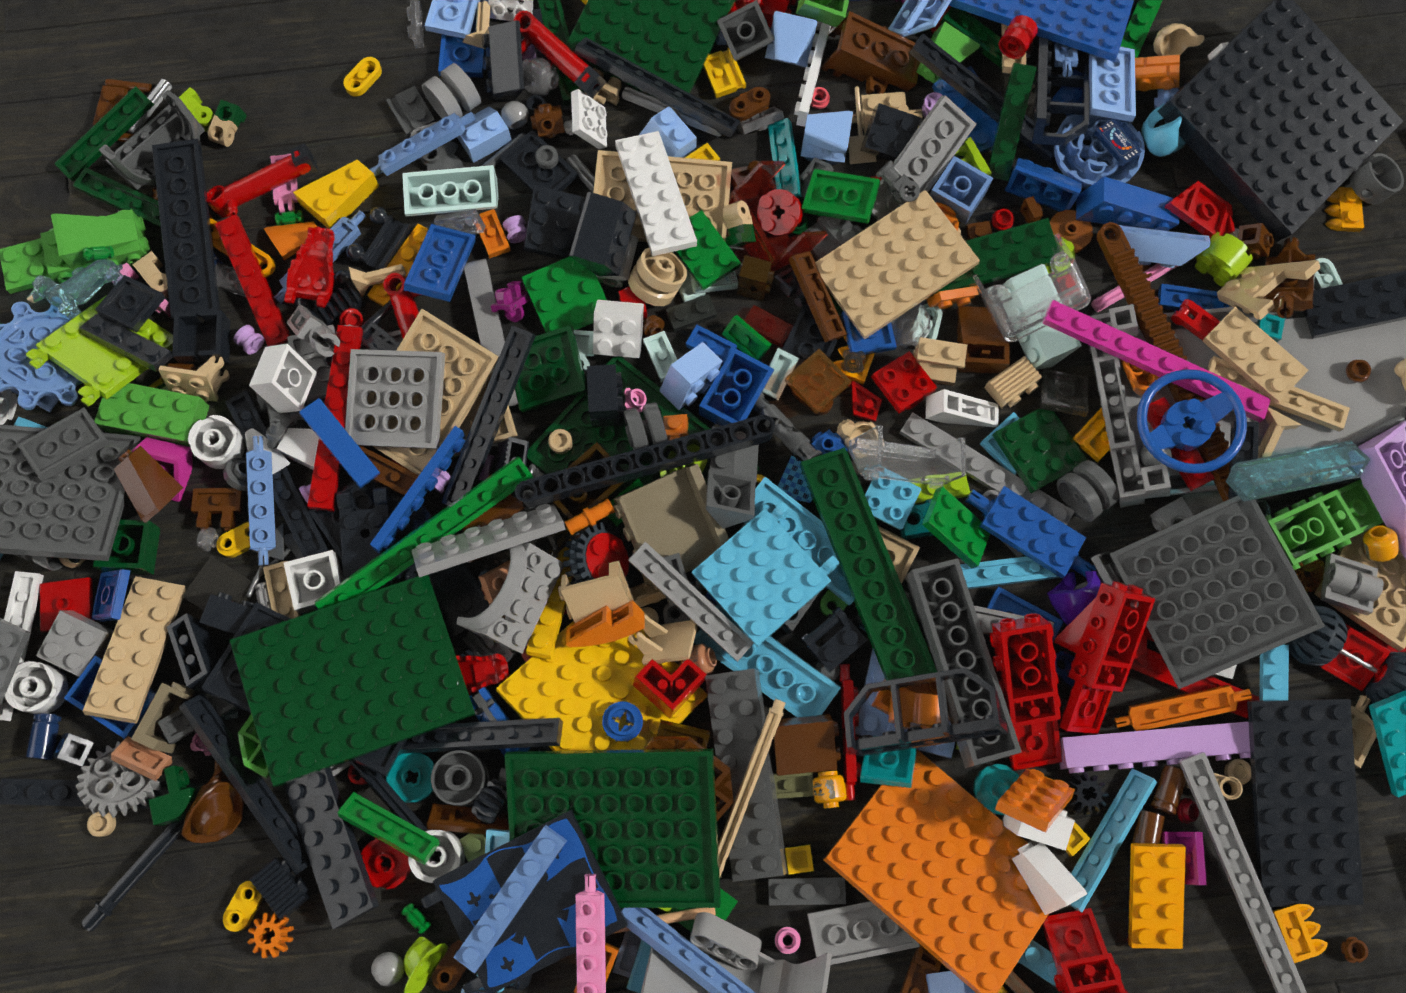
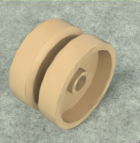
[628,248,687,306]

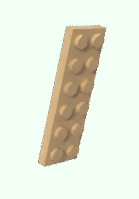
[83,576,186,724]

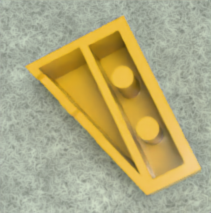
[293,160,379,229]

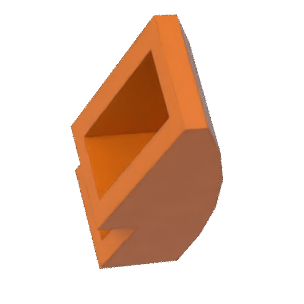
[566,600,645,647]

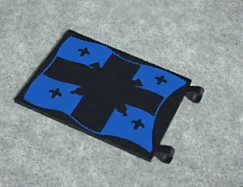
[421,809,628,993]

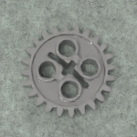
[76,741,165,818]

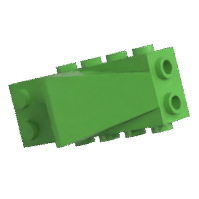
[0,209,150,294]
[1265,479,1384,570]

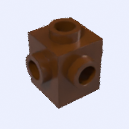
[531,104,565,138]
[1238,223,1274,260]

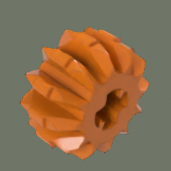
[247,913,294,958]

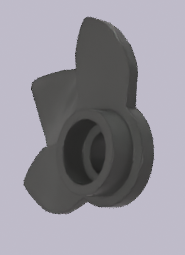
[420,141,464,171]

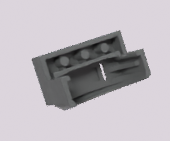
[99,90,205,190]

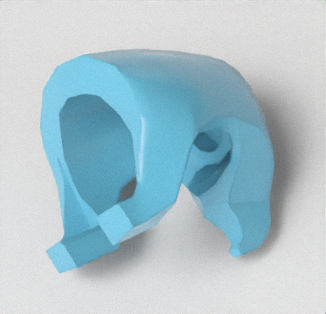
[1141,103,1186,157]

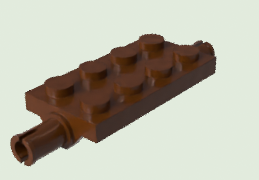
[1262,237,1315,318]

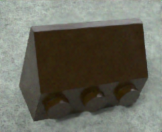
[545,443,625,520]

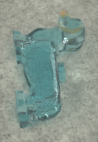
[26,259,123,320]

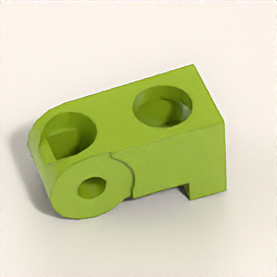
[179,87,214,132]

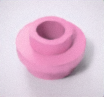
[775,927,800,954]

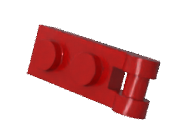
[1171,299,1221,340]

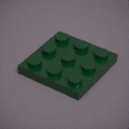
[515,325,588,412]
[992,404,1087,494]

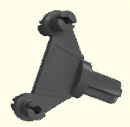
[257,394,307,449]

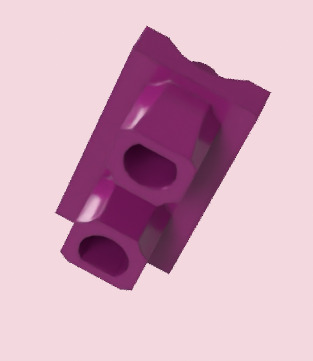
[491,281,531,322]

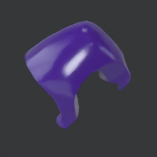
[1047,571,1100,626]

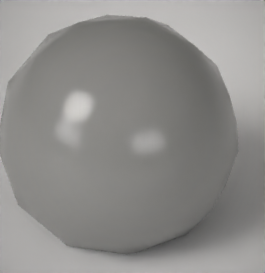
[501,101,529,129]
[371,952,404,986]

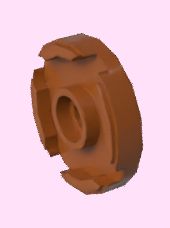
[1050,210,1093,253]

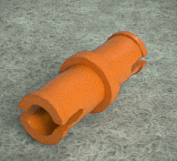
[564,499,615,535]

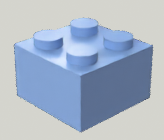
[659,342,722,410]

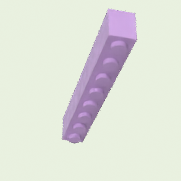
[1059,722,1250,774]

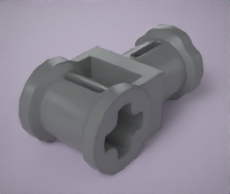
[876,160,920,204]

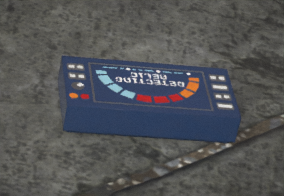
[1094,119,1142,167]

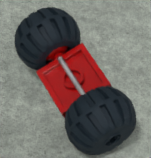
[1285,606,1406,704]

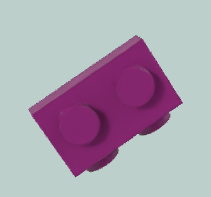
[1161,832,1206,885]

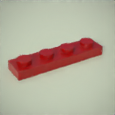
[1147,396,1215,491]

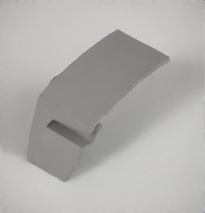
[641,912,832,993]

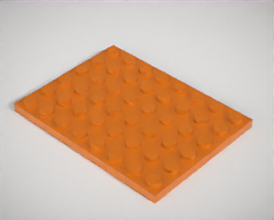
[824,750,1049,993]

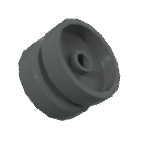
[623,402,670,460]
[1056,460,1119,522]

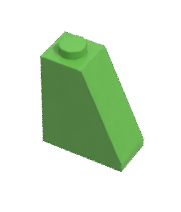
[916,21,980,83]

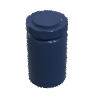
[26,713,61,760]

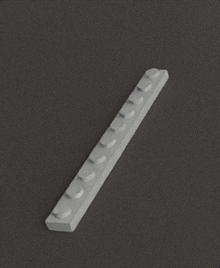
[1178,752,1307,993]

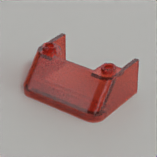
[729,161,828,271]

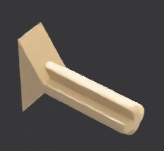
[463,1,490,49]
[349,264,406,297]
[1258,407,1302,463]

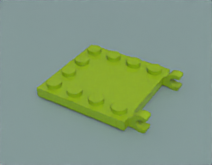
[26,295,173,406]

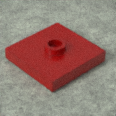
[40,577,93,633]

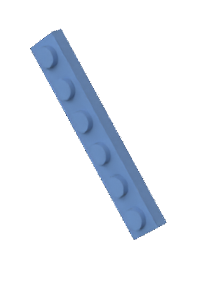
[453,825,567,973]
[622,908,755,993]

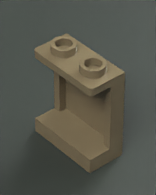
[131,682,196,754]

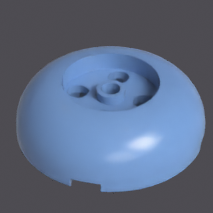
[1054,114,1145,189]

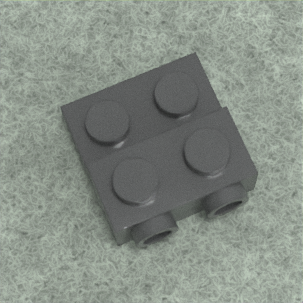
[799,216,863,260]

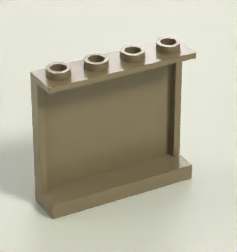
[613,464,729,590]

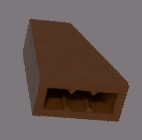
[114,446,183,523]

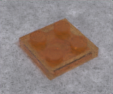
[785,349,852,414]

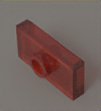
[744,305,793,347]

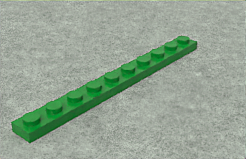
[314,456,533,610]

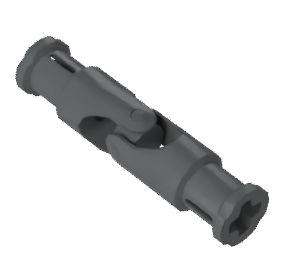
[752,393,822,461]

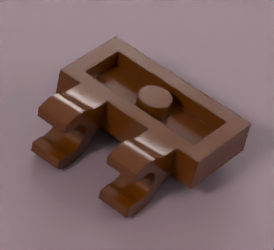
[191,488,244,532]

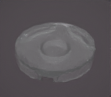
[891,304,931,348]

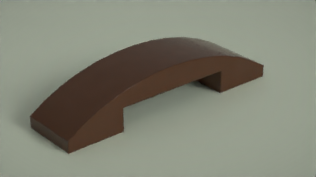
[900,944,942,993]

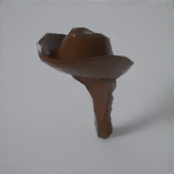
[181,760,245,843]

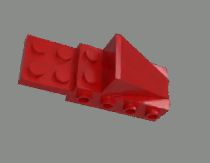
[1054,581,1155,734]
[990,613,1062,771]
[1042,908,1128,993]

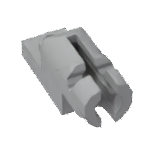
[287,304,340,357]

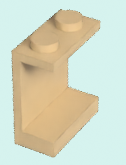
[912,337,967,386]
[558,561,634,623]

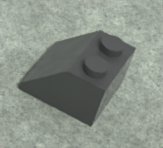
[710,427,758,483]

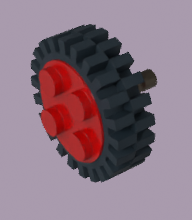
[563,522,636,586]

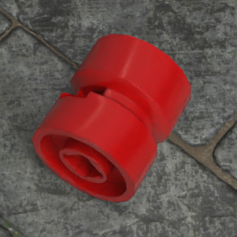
[999,15,1038,59]

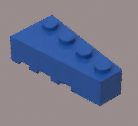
[1076,176,1179,231]

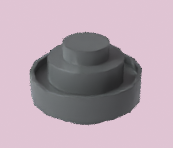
[223,457,247,491]

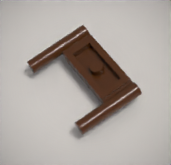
[93,79,152,142]

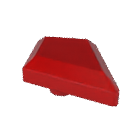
[851,381,882,422]

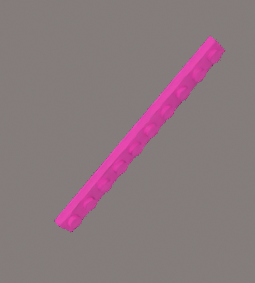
[1042,300,1271,423]

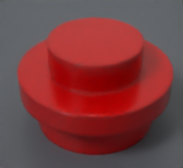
[991,209,1014,231]
[339,308,363,327]

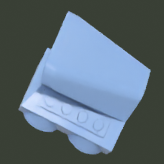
[765,11,817,67]
[801,111,853,165]

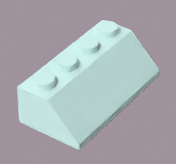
[403,165,499,216]
[996,264,1081,370]

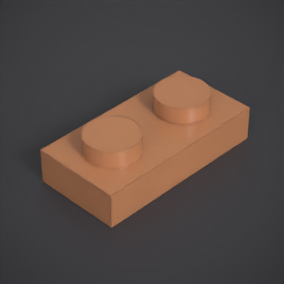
[111,736,172,781]

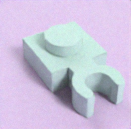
[574,330,594,372]

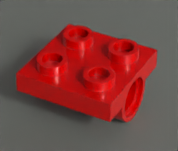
[871,351,937,414]

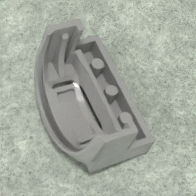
[457,542,564,654]

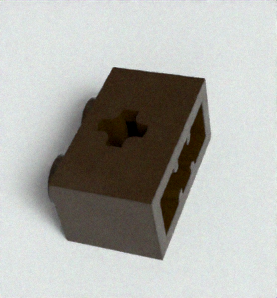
[737,255,774,301]

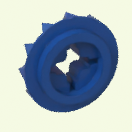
[602,701,643,742]

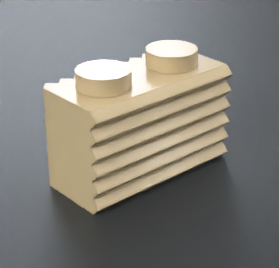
[984,356,1042,409]

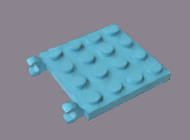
[691,502,840,647]

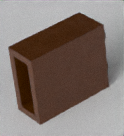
[772,714,841,776]

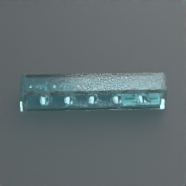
[1226,440,1370,502]

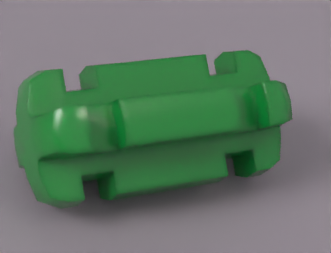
[275,210,304,226]
[82,246,114,261]
[401,903,431,934]

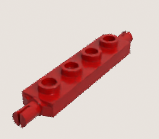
[839,664,861,801]

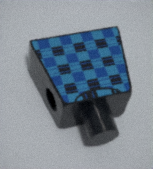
[777,455,813,510]

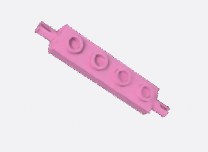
[576,874,606,993]

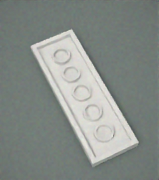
[615,131,697,256]

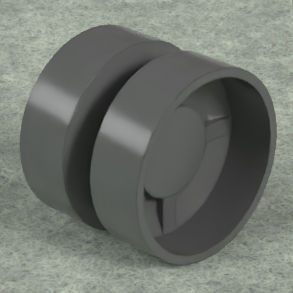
[431,750,491,807]

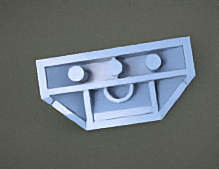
[888,0,952,37]
[1114,225,1211,268]

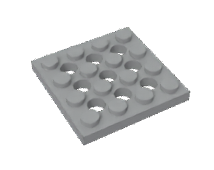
[345,349,445,449]

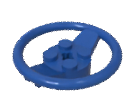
[1137,369,1247,474]

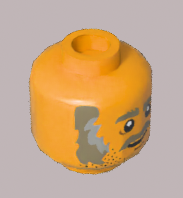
[1363,526,1399,562]
[813,771,847,808]

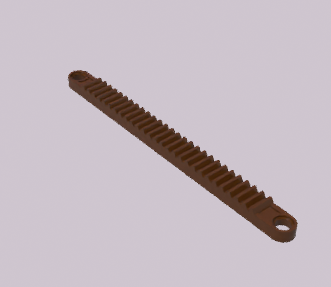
[1097,222,1230,502]

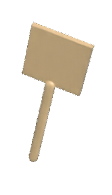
[848,86,876,164]

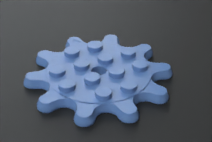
[0,299,82,410]

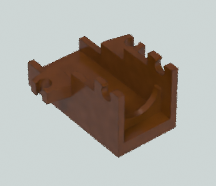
[820,11,920,95]

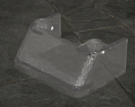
[972,233,1091,342]
[849,425,966,489]

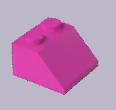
[132,437,193,502]

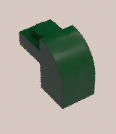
[149,766,199,826]

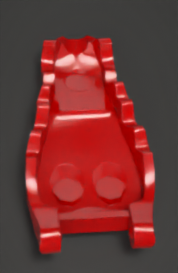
[284,226,335,308]
[456,654,508,696]

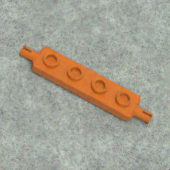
[1114,685,1252,731]

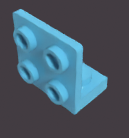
[865,468,921,530]

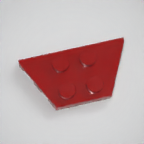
[1165,181,1235,238]

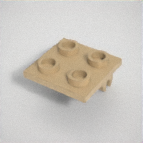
[159,356,229,402]
[628,614,698,665]

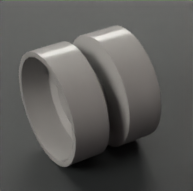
[422,63,481,119]

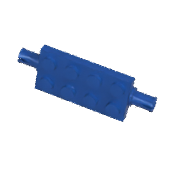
[965,486,1096,579]

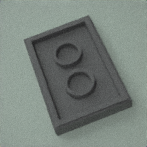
[17,407,110,482]

